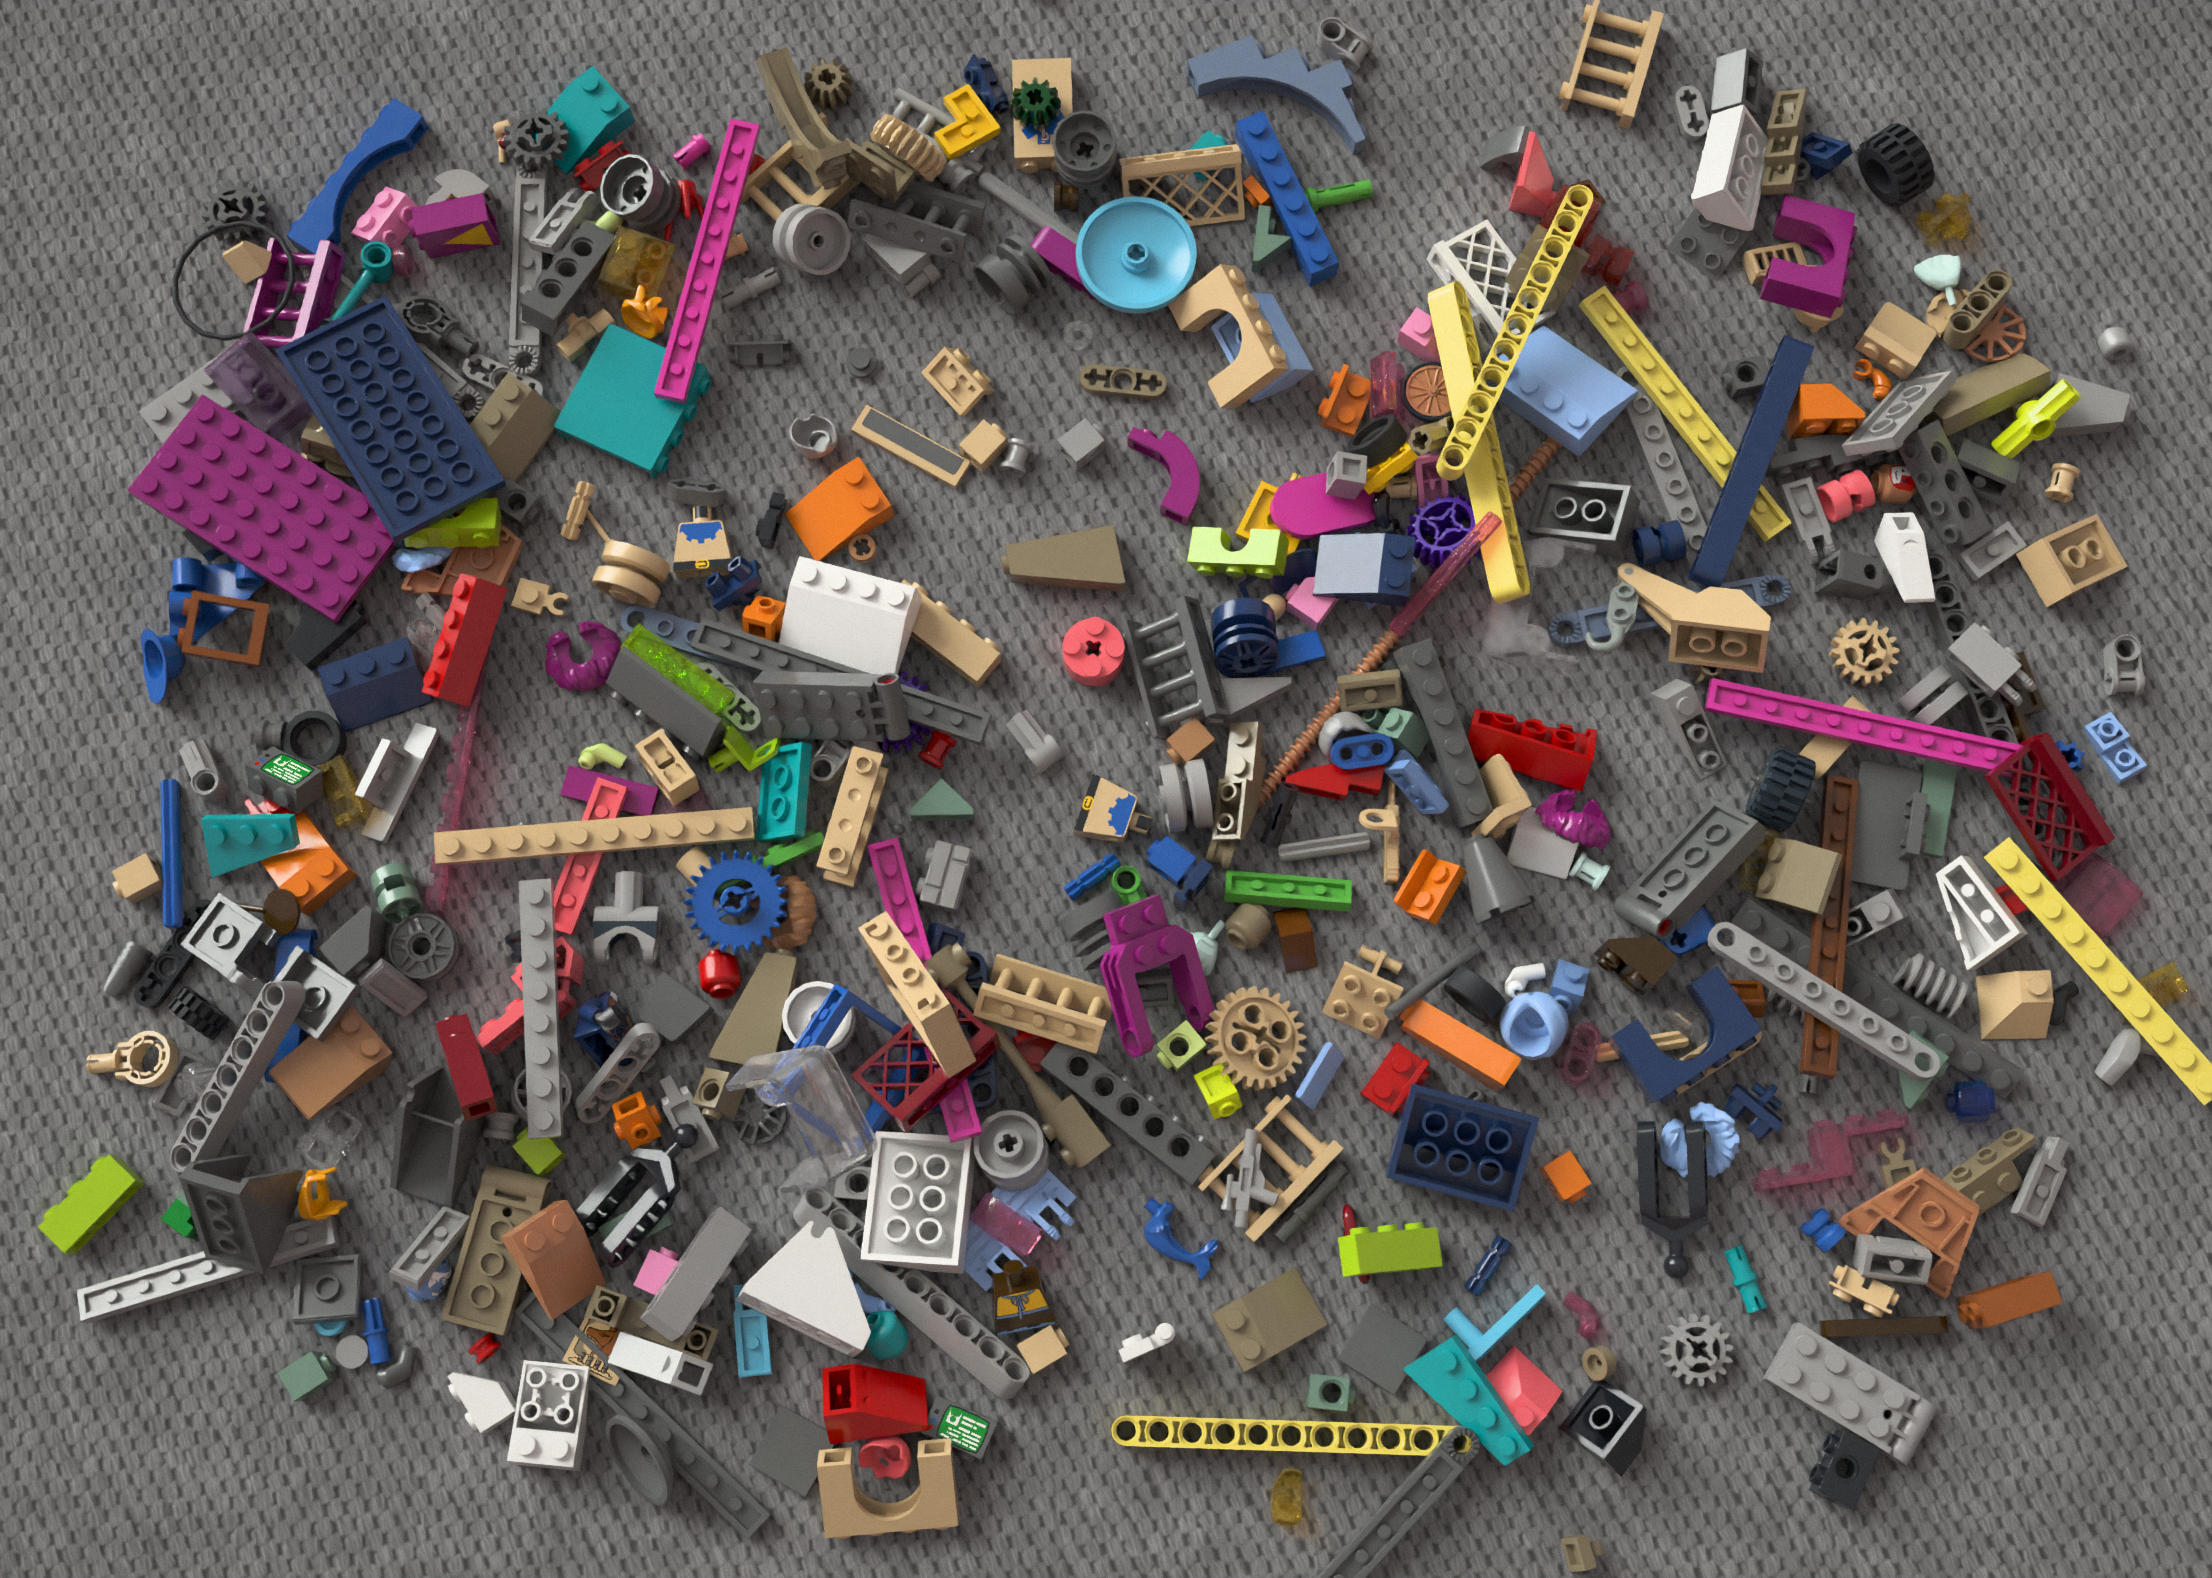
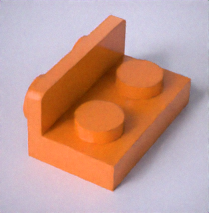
[1317,364,1376,437]
[1393,849,1466,925]

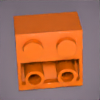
[1788,383,1865,439]

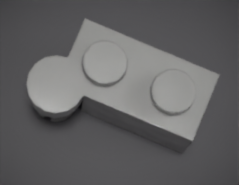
[863,234,941,299]

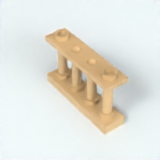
[1558,0,1664,129]
[741,112,859,221]
[816,746,889,888]
[973,954,1113,1054]
[1197,1094,1343,1244]

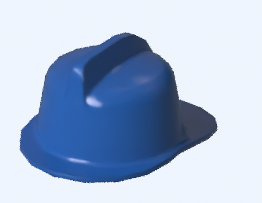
[141,629,185,703]

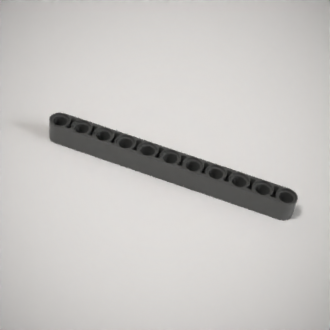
[1923,552,2061,874]

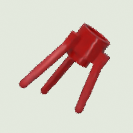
[664,180,704,246]

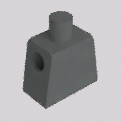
[1814,549,1894,600]
[638,971,714,1046]

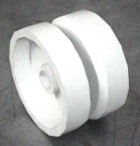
[782,981,857,1057]

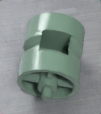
[370,863,423,923]

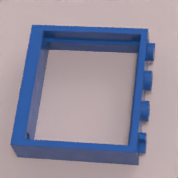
[763,984,927,1158]

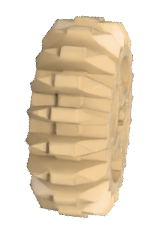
[870,114,947,182]

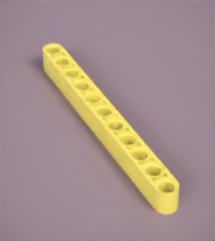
[1436,185,1593,481]
[1428,281,1531,604]
[1111,1415,1472,1456]

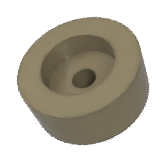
[1582,1345,1617,1381]

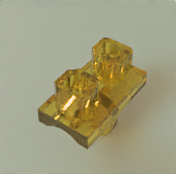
[1917,192,1972,248]

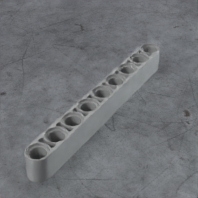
[793,1187,1030,1399]

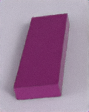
[560,765,660,816]

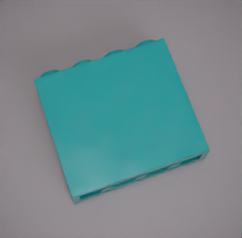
[553,323,712,479]

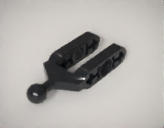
[1637,1121,1709,1279]
[574,1123,699,1268]

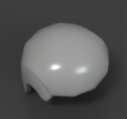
[789,413,838,459]

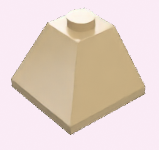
[1976,970,2054,1040]

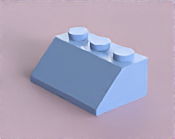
[1211,292,1314,403]

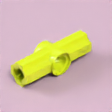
[1991,378,2081,459]

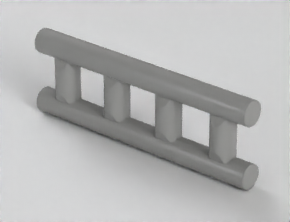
[878,88,1000,177]

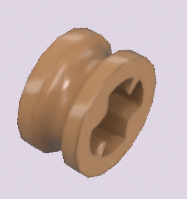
[848,534,877,564]

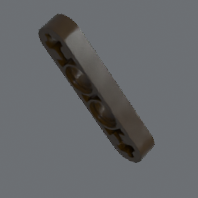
[1819,1316,1949,1337]

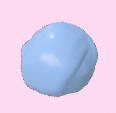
[1499,992,1569,1060]

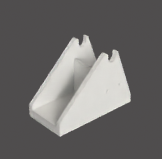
[736,1221,871,1358]

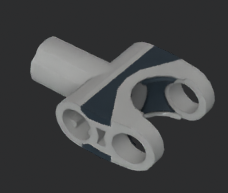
[593,871,661,966]

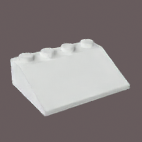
[779,556,923,674]
[861,1131,976,1274]

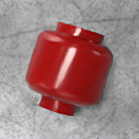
[698,949,741,999]

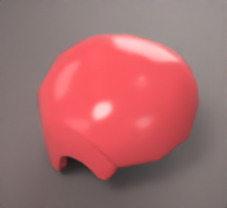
[858,1435,912,1479]

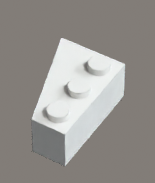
[1936,855,2028,970]

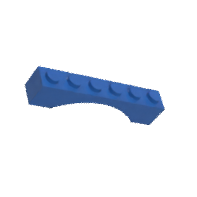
[287,98,429,254]
[1235,111,1339,287]

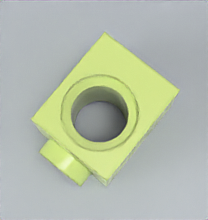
[1156,1020,1207,1072]

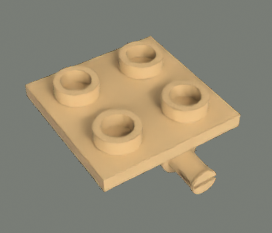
[1321,945,1403,1039]

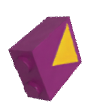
[409,193,500,259]

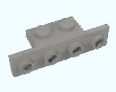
[355,723,440,843]

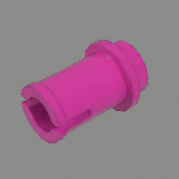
[672,133,711,170]

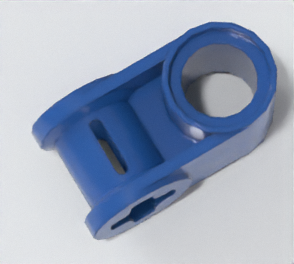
[1657,908,1721,957]

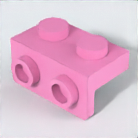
[351,187,418,255]

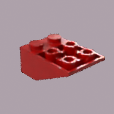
[822,1364,929,1444]

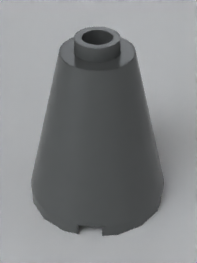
[1462,833,1536,925]

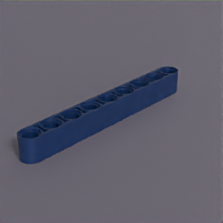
[1688,335,1814,588]

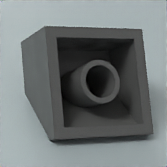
[319,904,387,984]

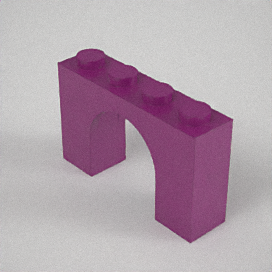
[1760,194,1858,318]

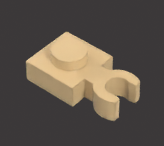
[511,578,570,617]

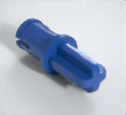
[361,1298,392,1365]

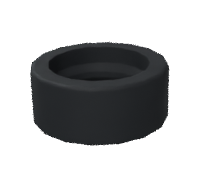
[1347,414,1408,468]
[282,711,347,772]
[1443,966,1506,1023]

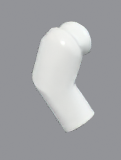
[1505,963,1545,999]

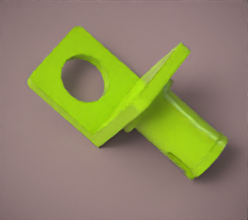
[708,725,781,773]

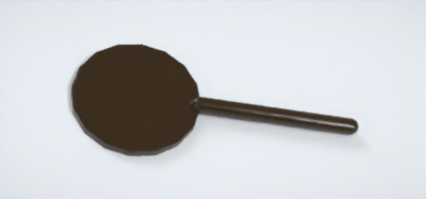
[235,889,300,936]

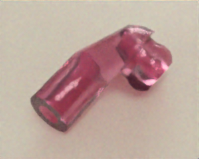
[1562,1290,1600,1339]

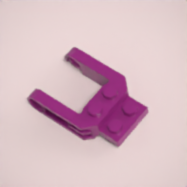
[1100,895,1215,1058]

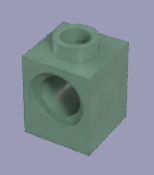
[278,1351,336,1401]
[1306,1374,1355,1412]

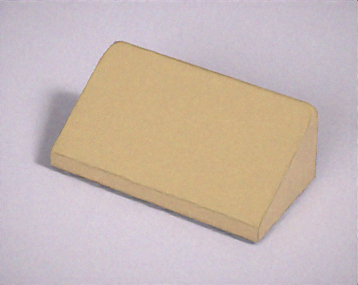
[222,240,272,284]

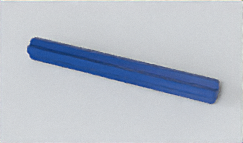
[160,779,183,929]

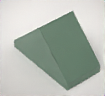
[910,778,975,821]

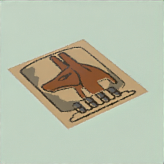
[562,1317,640,1386]

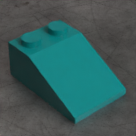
[536,66,635,175]

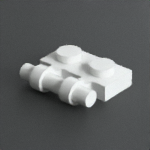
[1118,1323,1175,1363]

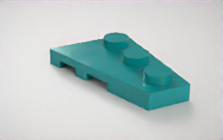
[200,814,300,878]

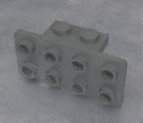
[1851,760,1931,891]

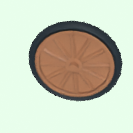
[1400,361,1452,422]

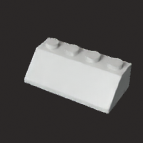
[1691,104,1768,231]

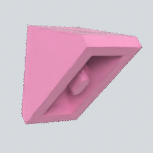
[1409,452,1449,508]

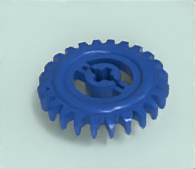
[683,850,789,955]

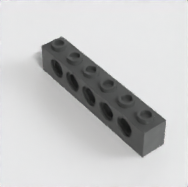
[1038,1042,1216,1186]

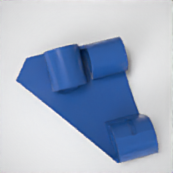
[169,557,265,642]

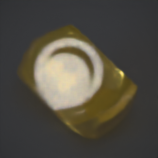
[1270,1468,1302,1527]

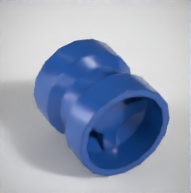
[1800,1207,1847,1253]

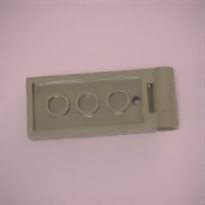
[440,1164,552,1336]

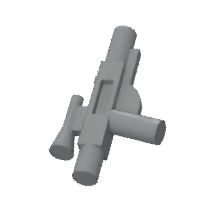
[1220,1128,1279,1228]

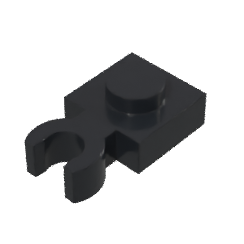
[756,492,787,549]

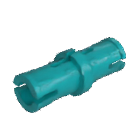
[1723,1245,1768,1314]

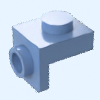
[1548,959,1590,1015]

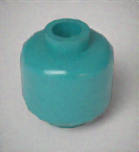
[865,1310,909,1360]

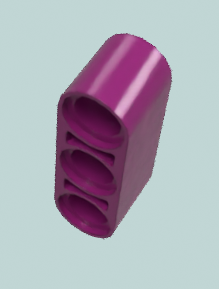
[1030,226,1095,300]

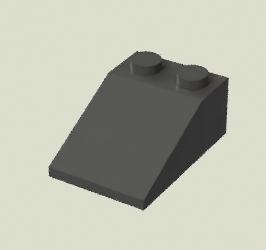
[1528,478,1640,557]

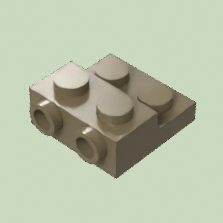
[1504,224,1590,312]

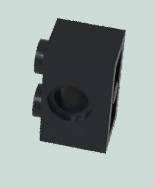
[1809,1430,1880,1510]

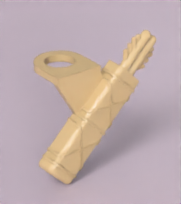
[1359,779,1400,884]

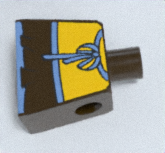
[992,1260,1057,1336]

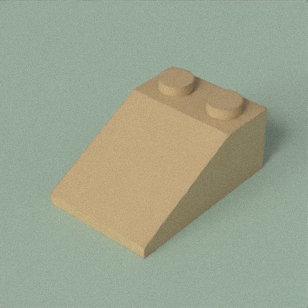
[2016,514,2128,607]

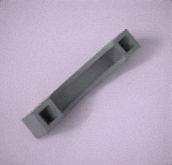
[1393,637,1494,828]

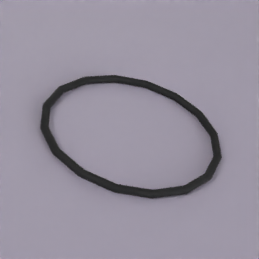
[172,220,295,341]

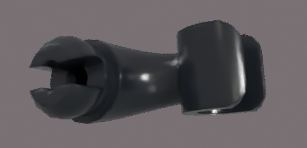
[1372,491,1400,535]

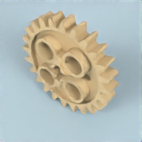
[1205,986,1306,1091]

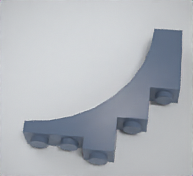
[1186,35,1368,155]

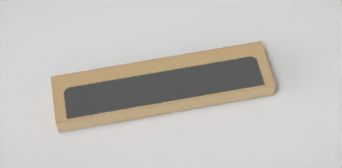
[851,405,971,489]

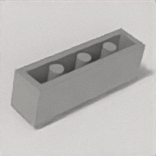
[640,1207,752,1342]

